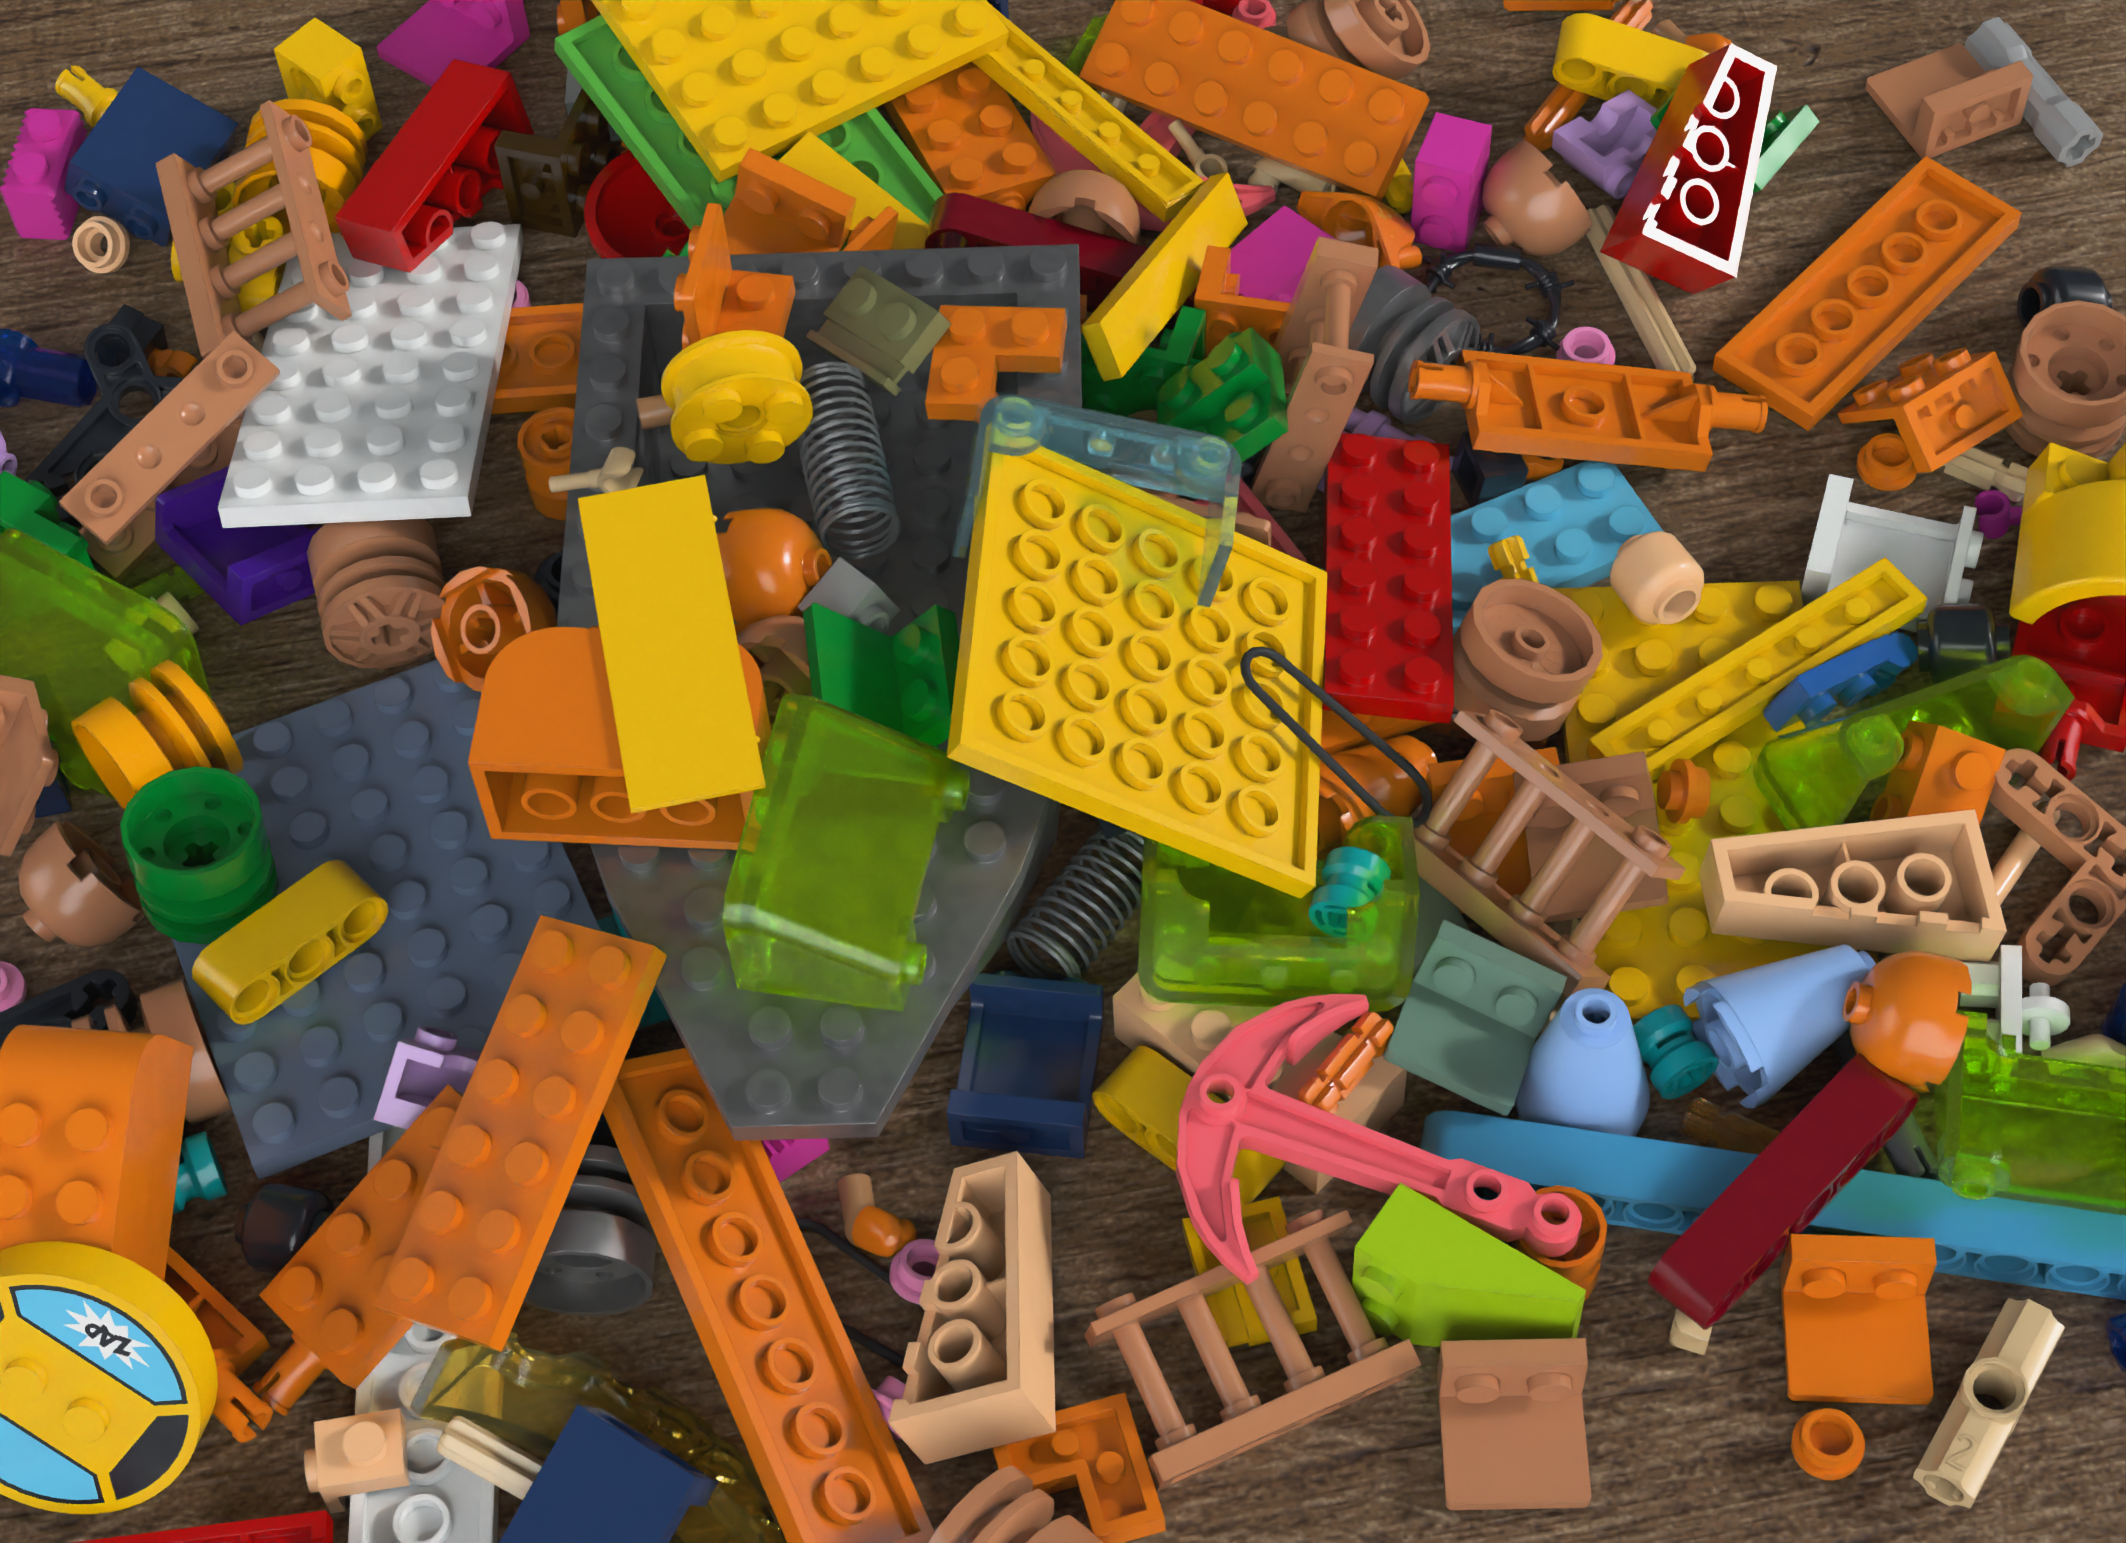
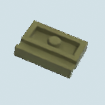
[806,265,951,397]

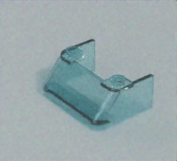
[952,392,1241,607]

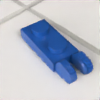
[1763,631,1919,732]

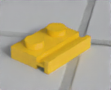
[1182,1196,1317,1349]

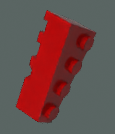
[1600,44,1777,294]
[334,59,535,273]

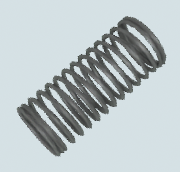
[796,362,901,560]
[1006,827,1183,980]

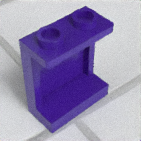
[155,466,322,626]

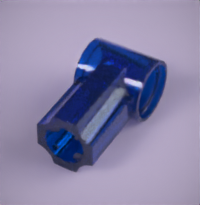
[0,329,97,407]

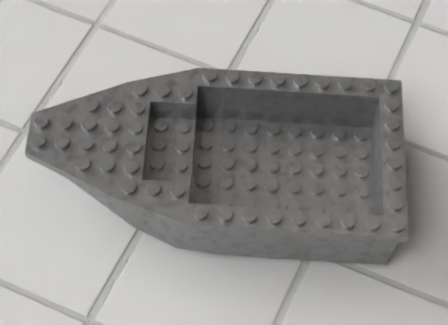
[557,244,1083,1141]

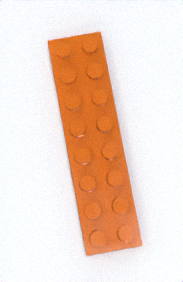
[602,1048,935,1543]

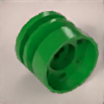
[120,766,279,944]

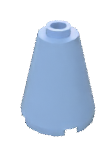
[1683,944,1876,1108]
[1515,988,1650,1137]

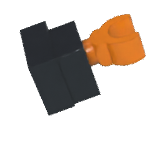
[97,304,198,378]
[1451,432,1564,508]

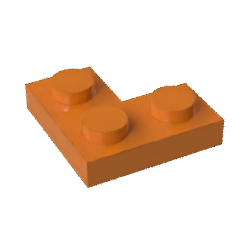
[925,305,1067,421]
[991,1392,1166,1543]

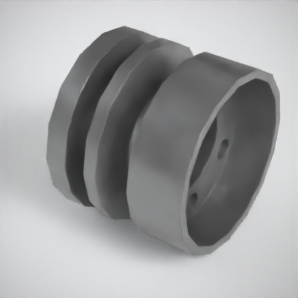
[1348,265,1480,424]
[524,1144,656,1317]

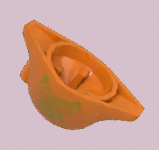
[1296,191,1422,270]

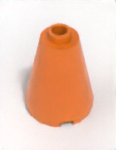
[1316,735,1438,887]

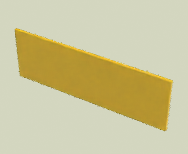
[578,475,766,814]

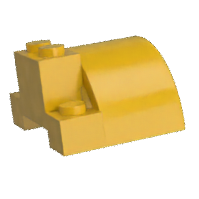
[2009,442,2126,624]

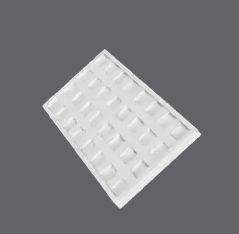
[218,222,524,528]

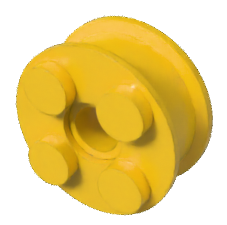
[661,330,813,464]

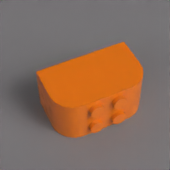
[468,625,777,851]
[0,1024,194,1281]

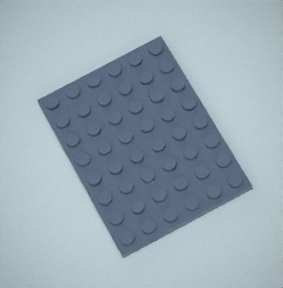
[172,659,642,1180]

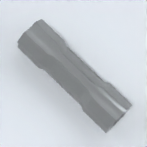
[1964,17,2103,168]

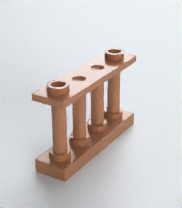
[155,100,352,359]
[1249,236,1379,513]
[59,330,280,585]
[1376,709,1686,998]
[1084,1209,1422,1492]

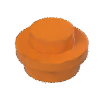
[1856,433,1917,491]
[1657,758,1711,824]
[1791,1408,1865,1480]

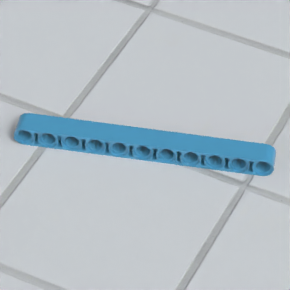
[1420,1110,2126,1300]

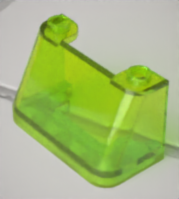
[0,528,212,800]
[1753,655,2075,830]
[723,693,970,1012]
[1138,815,1420,1012]
[1934,1010,2126,1215]

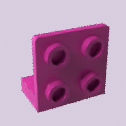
[377,0,530,87]

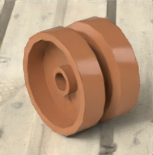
[1286,0,1430,81]
[1453,579,1603,742]

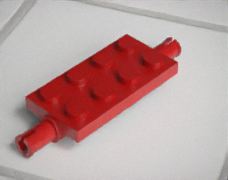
[1995,595,2126,781]

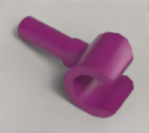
[1974,490,2022,539]

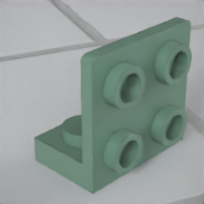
[1383,919,1567,1115]

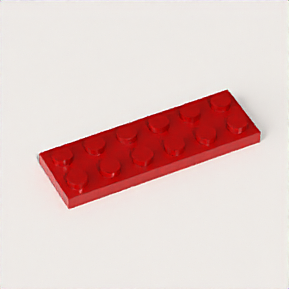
[1322,433,1454,724]

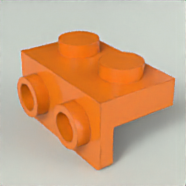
[1869,720,2006,826]

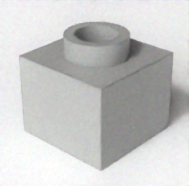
[798,557,900,634]

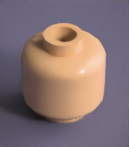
[1610,531,1704,625]

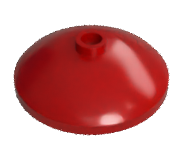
[584,150,691,259]

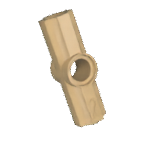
[1913,1298,2065,1508]

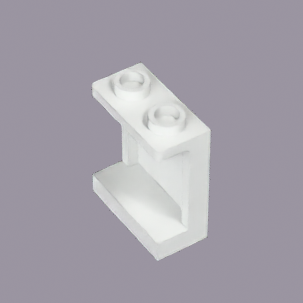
[1801,474,1984,632]

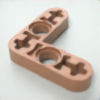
[1989,748,2126,986]

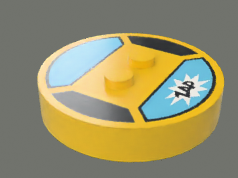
[0,1241,218,1514]

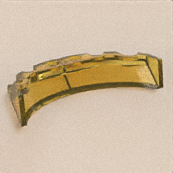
[410,1332,787,1543]

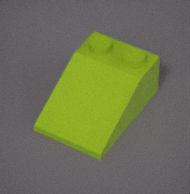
[1352,1183,1586,1347]

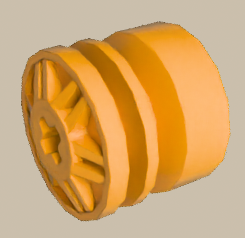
[232,99,368,236]
[71,659,243,811]

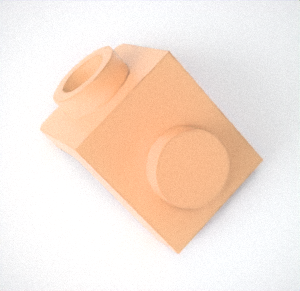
[304,1408,409,1514]

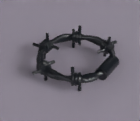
[1422,243,1575,355]

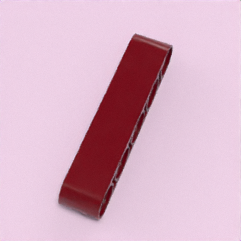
[924,192,1197,333]
[1647,1053,1920,1330]

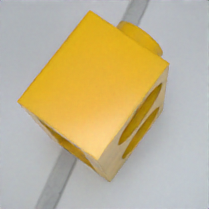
[274,17,383,141]

